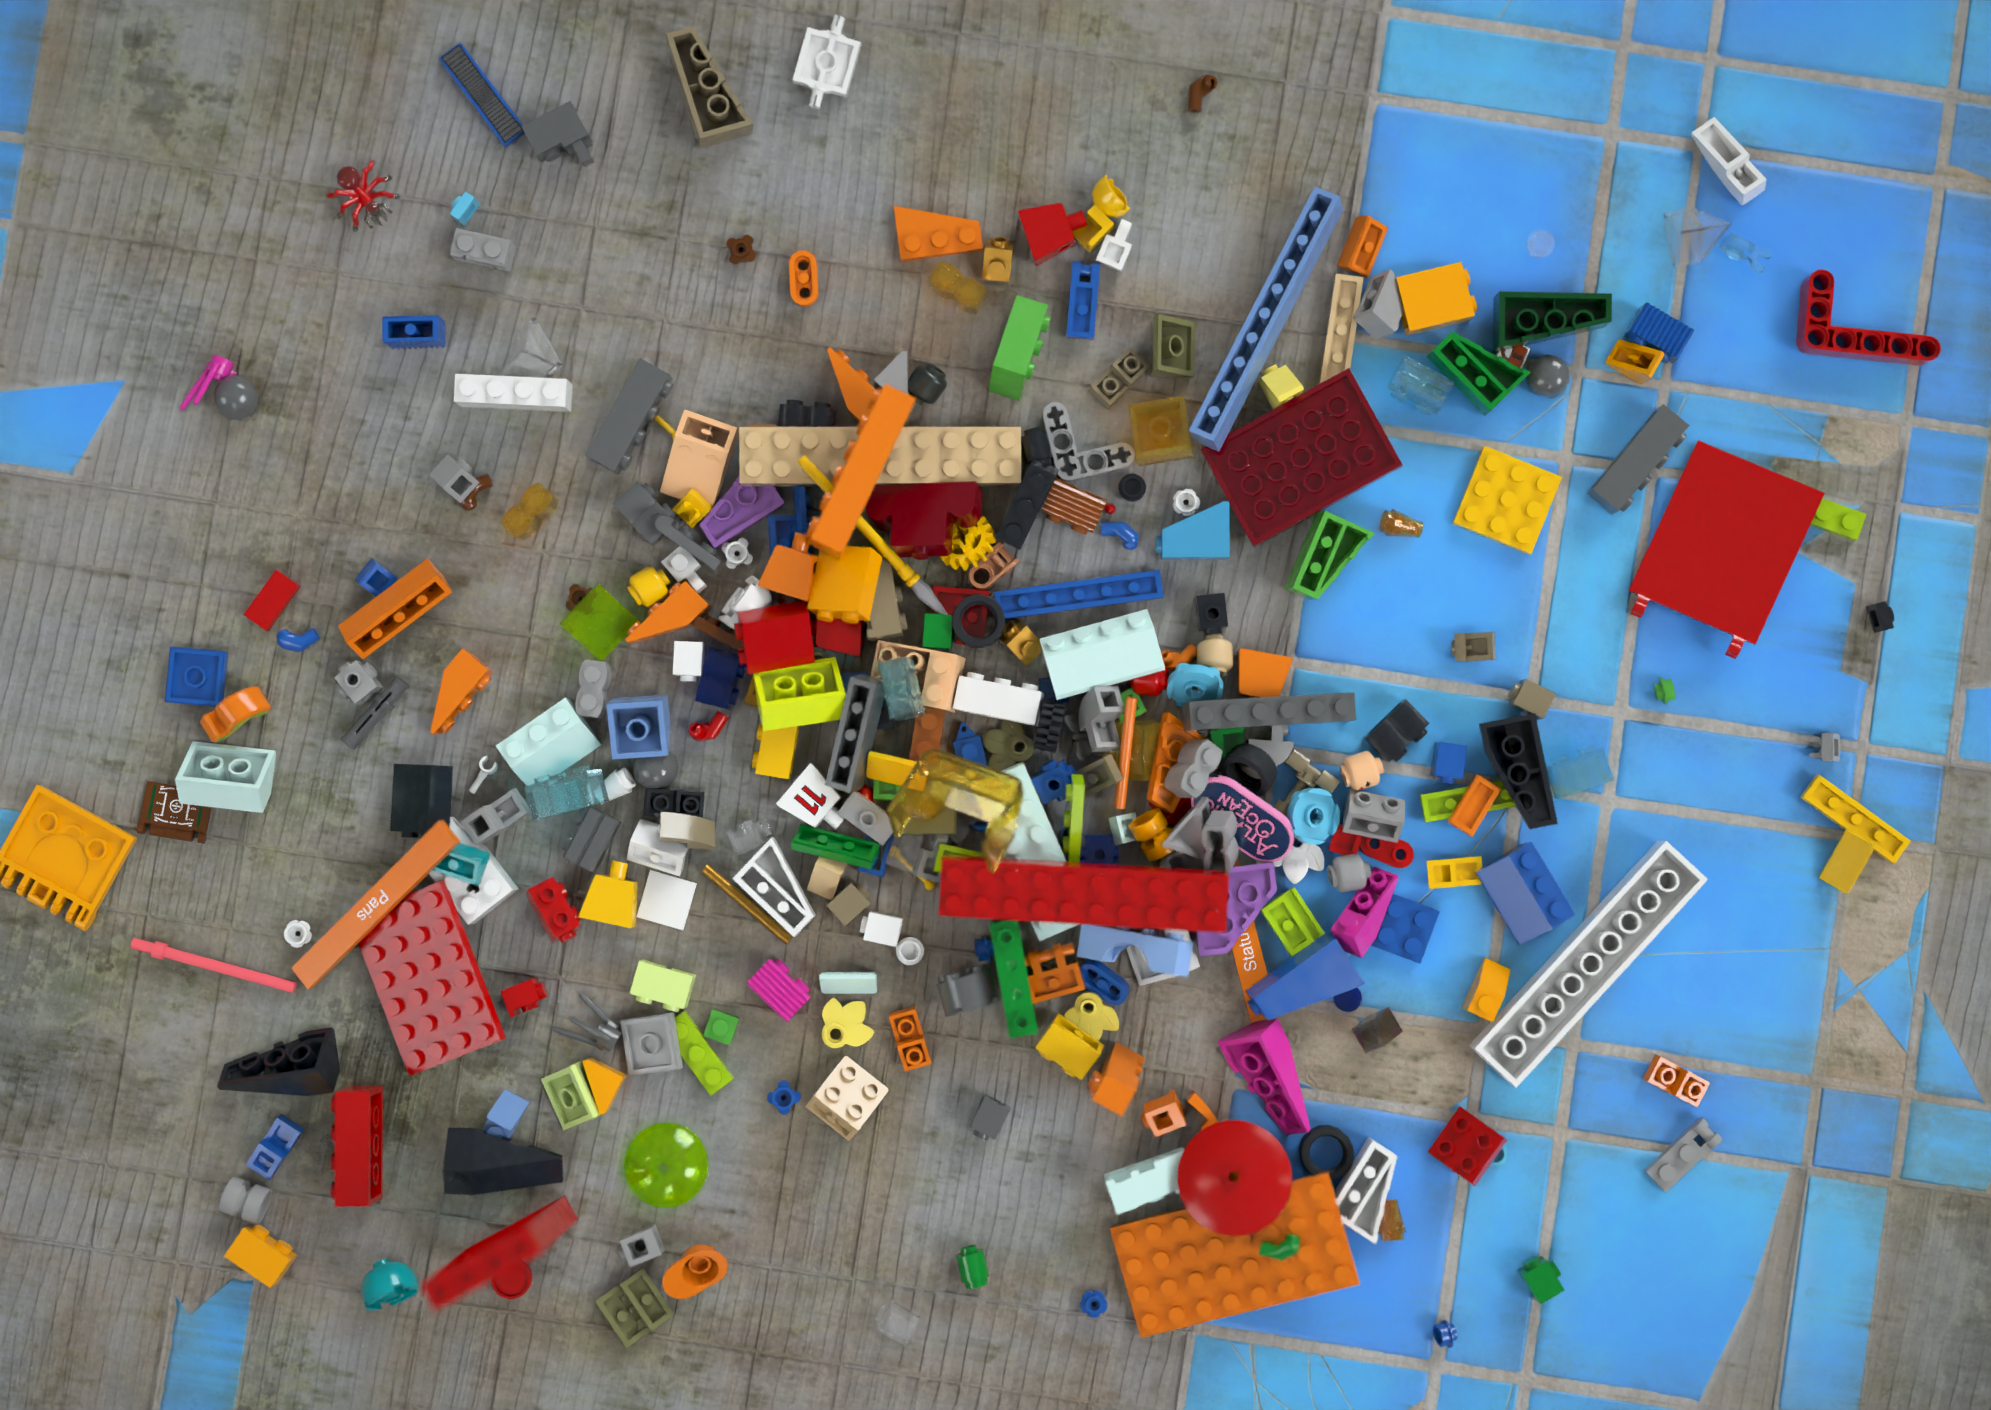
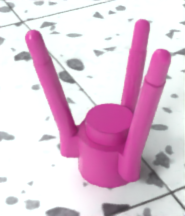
[179,354,237,411]

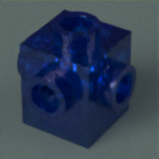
[1080,834,1119,865]

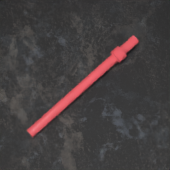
[130,938,297,993]

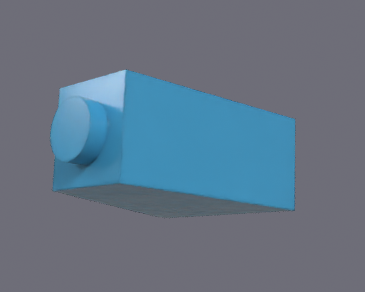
[1155,501,1230,560]

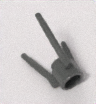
[551,992,622,1052]

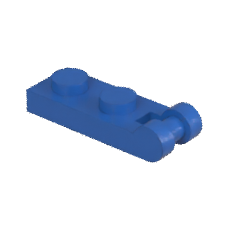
[1066,261,1100,340]

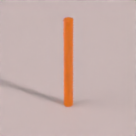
[1114,697,1137,809]

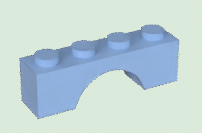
[1076,924,1193,976]

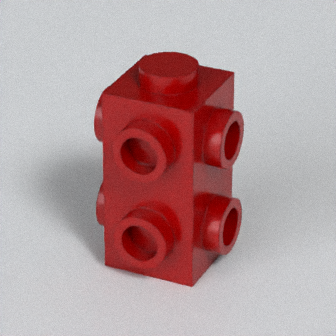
[526,877,581,944]

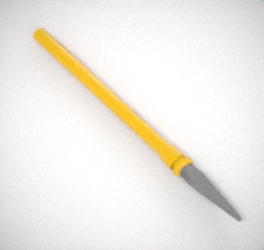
[797,455,948,615]

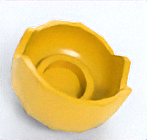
[1091,174,1130,218]

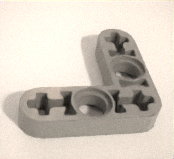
[1043,402,1135,482]

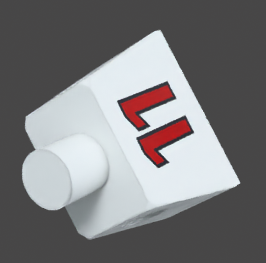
[776,763,845,830]

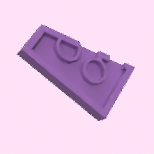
[699,476,786,549]

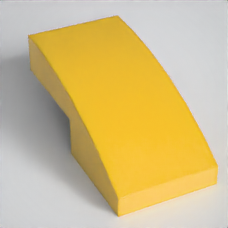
[1426,856,1482,889]

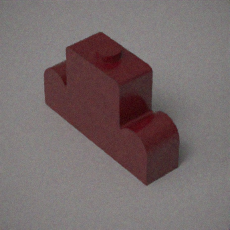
[866,481,982,560]

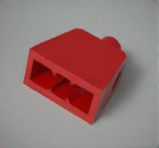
[1018,203,1088,266]
[810,618,864,658]

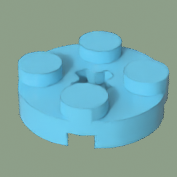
[1167,663,1223,709]
[1287,788,1340,845]

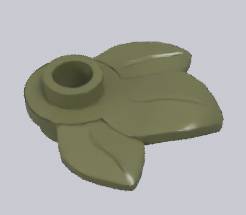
[981,720,1035,772]

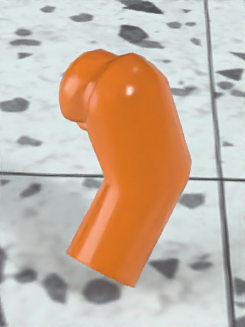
[1161,643,1197,670]

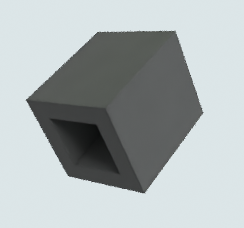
[970,1094,1010,1141]

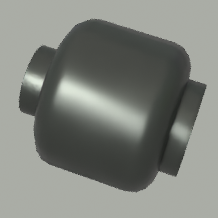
[908,362,947,405]

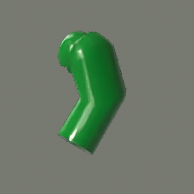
[1259,1234,1300,1261]

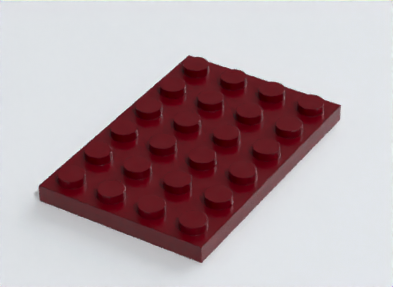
[1201,368,1403,547]

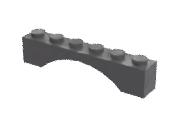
[1182,692,1356,731]

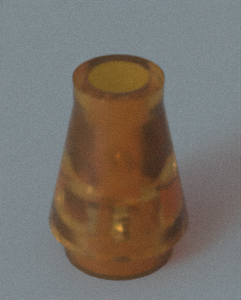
[1379,509,1423,538]
[1378,1200,1406,1241]

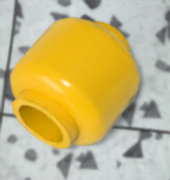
[627,566,670,608]

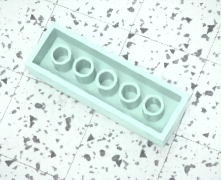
[971,762,1078,941]

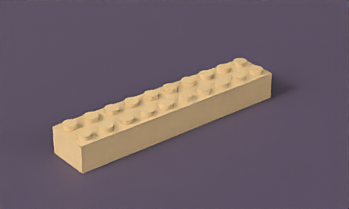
[739,427,1021,486]

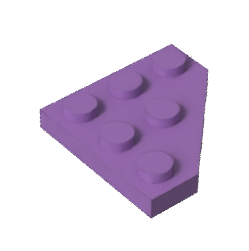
[1196,862,1277,956]

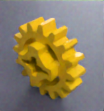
[939,516,996,571]

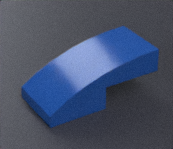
[246,1114,305,1180]

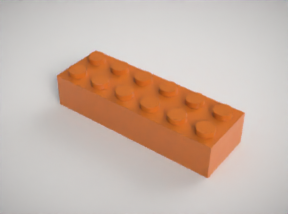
[807,383,916,559]

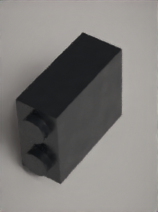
[390,764,453,838]

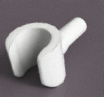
[469,756,497,794]

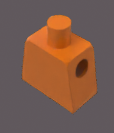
[758,532,818,601]
[1237,648,1293,698]

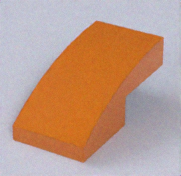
[1186,1090,1218,1130]

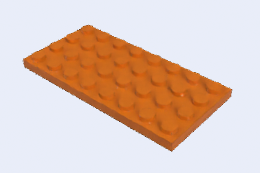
[1110,1171,1360,1338]

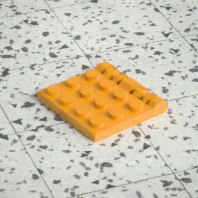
[0,785,137,931]

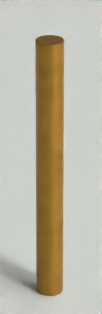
[702,864,793,944]

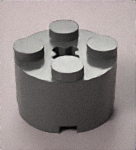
[936,964,1000,1017]

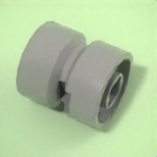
[219,1176,272,1225]

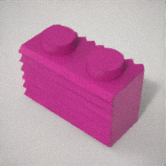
[746,958,812,1022]

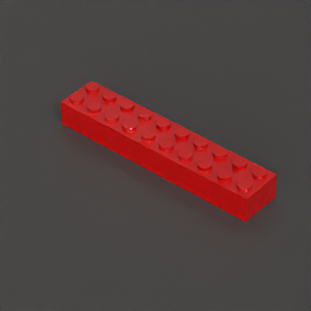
[939,855,1229,933]

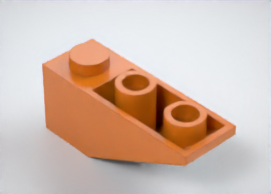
[827,347,882,423]
[625,581,711,644]
[430,648,493,735]

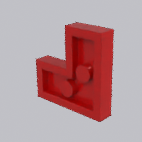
[931,586,989,646]

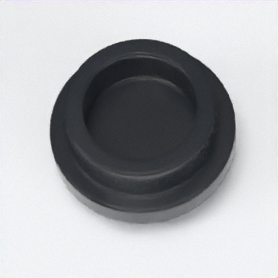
[1118,474,1146,502]

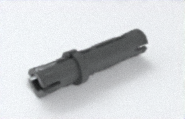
[341,675,410,750]

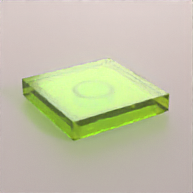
[560,583,639,661]

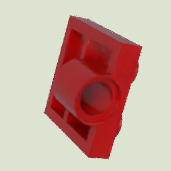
[1428,1106,1507,1186]

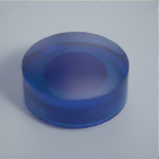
[1333,988,1362,1012]

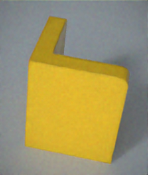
[1072,204,1114,253]

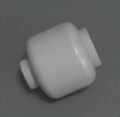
[1327,854,1371,893]

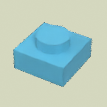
[450,191,480,227]

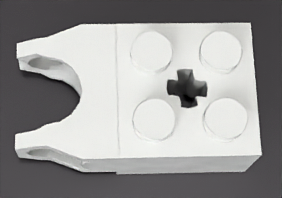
[429,817,519,925]

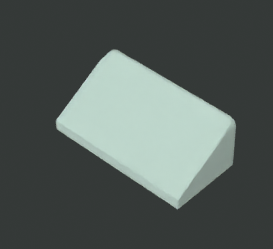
[819,972,877,994]

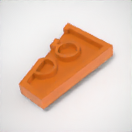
[893,205,983,262]
[1146,712,1206,814]

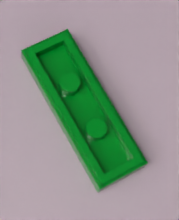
[791,824,880,869]

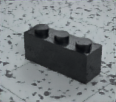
[995,457,1059,550]

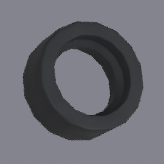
[952,594,1005,648]
[1220,743,1277,797]
[1299,1125,1354,1180]

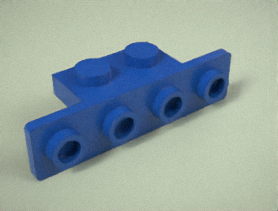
[767,485,813,557]

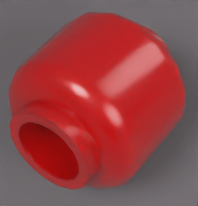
[1127,668,1169,697]

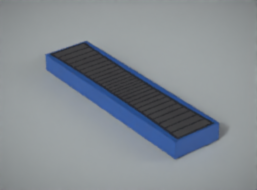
[438,42,525,148]

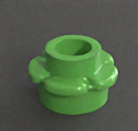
[1654,677,1675,704]

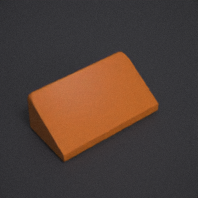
[1337,215,1388,278]

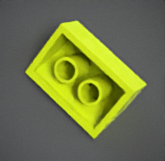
[753,657,846,731]

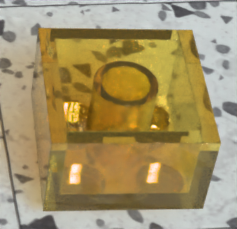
[1129,396,1194,467]

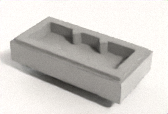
[837,791,899,846]

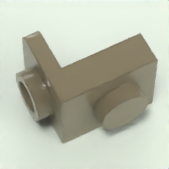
[1451,632,1496,662]

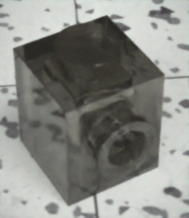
[1352,1007,1403,1054]

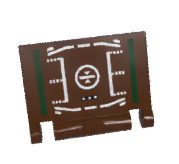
[137,781,212,844]

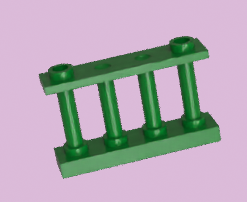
[989,920,1038,1039]

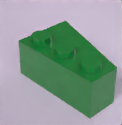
[1427,332,1531,416]

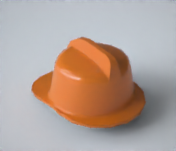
[662,1244,728,1299]

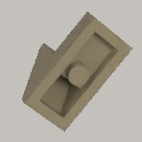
[1076,754,1123,798]

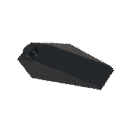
[1479,713,1558,829]
[217,1027,340,1096]
[443,1127,564,1195]

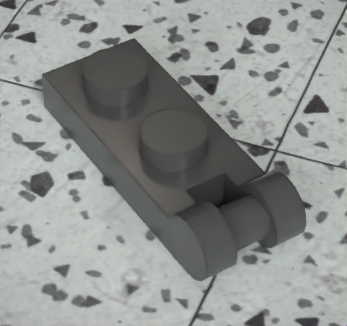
[650,511,721,570]

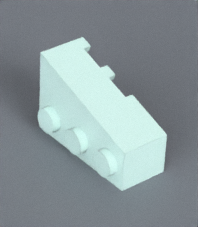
[1104,1147,1184,1214]

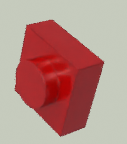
[1327,824,1362,855]

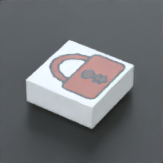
[1496,343,1531,369]

